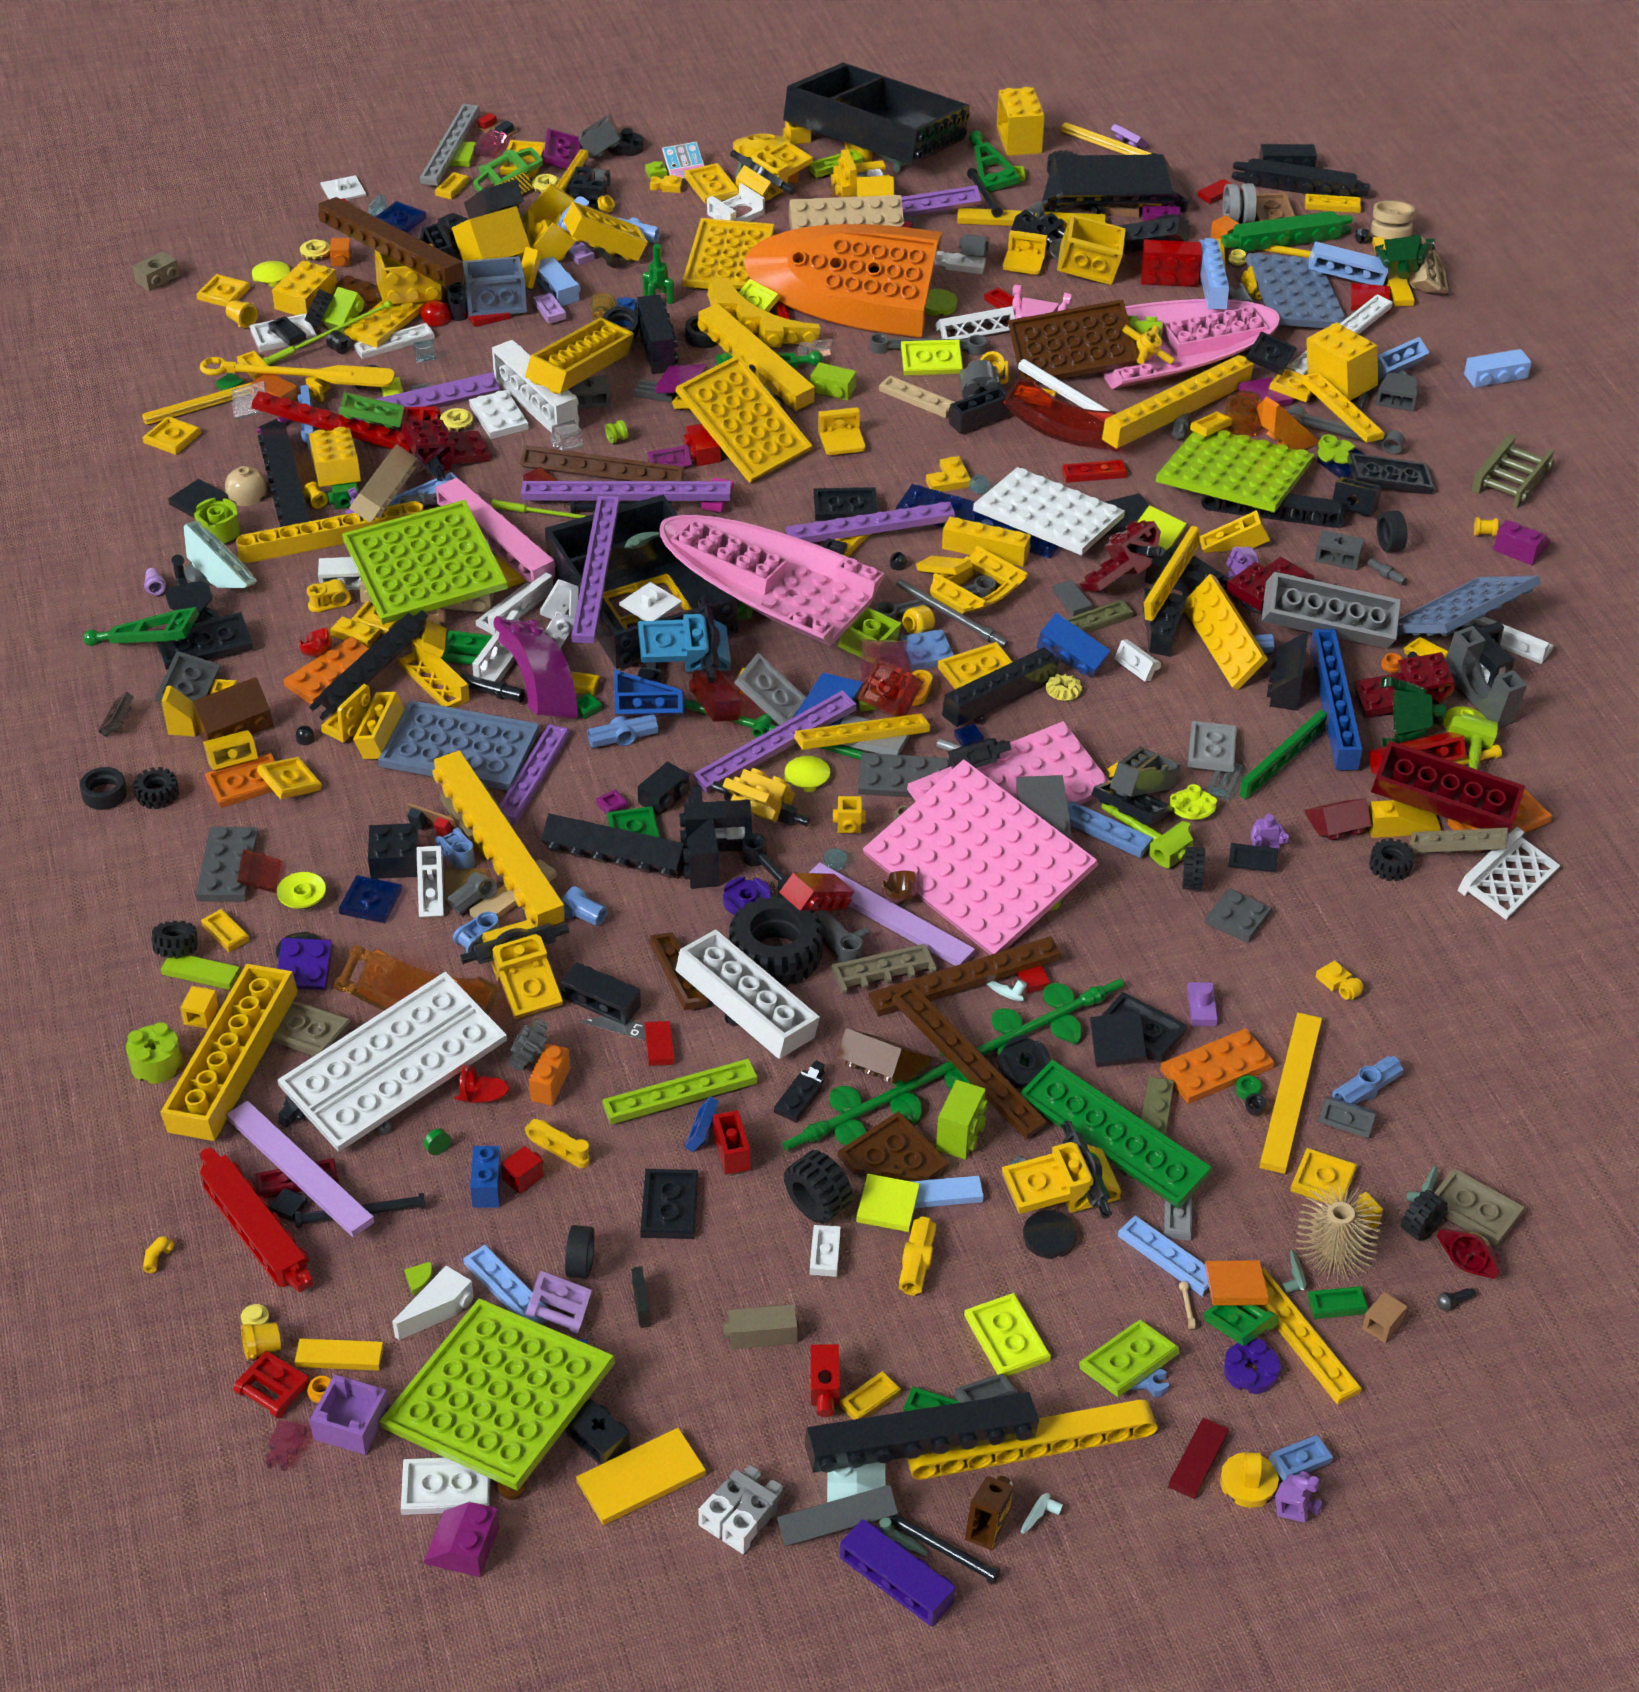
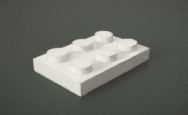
[469,390,529,439]

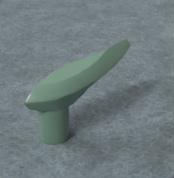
[876,153,907,172]
[625,532,660,549]
[1407,1165,1438,1202]
[1282,1249,1306,1294]
[879,1518,928,1556]

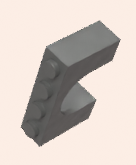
[1446,626,1527,728]

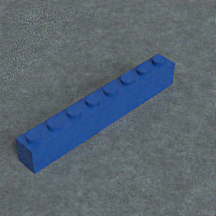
[1310,629,1362,770]

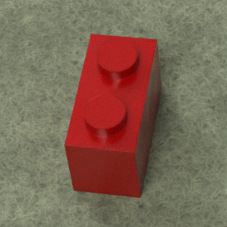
[683,424,721,467]
[713,1110,750,1175]

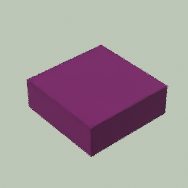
[596,789,629,815]

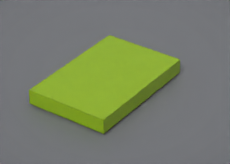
[1079,1319,1179,1397]

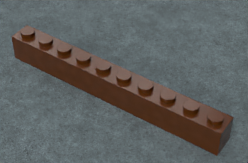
[318,197,463,287]

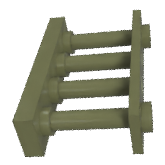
[1471,434,1555,509]

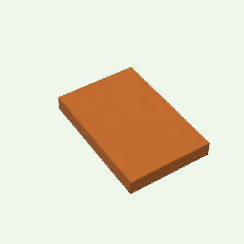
[205,753,275,808]

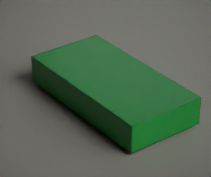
[1307,1286,1368,1319]

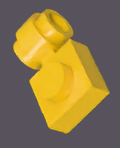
[1316,960,1364,1000]

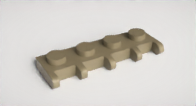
[832,944,936,994]

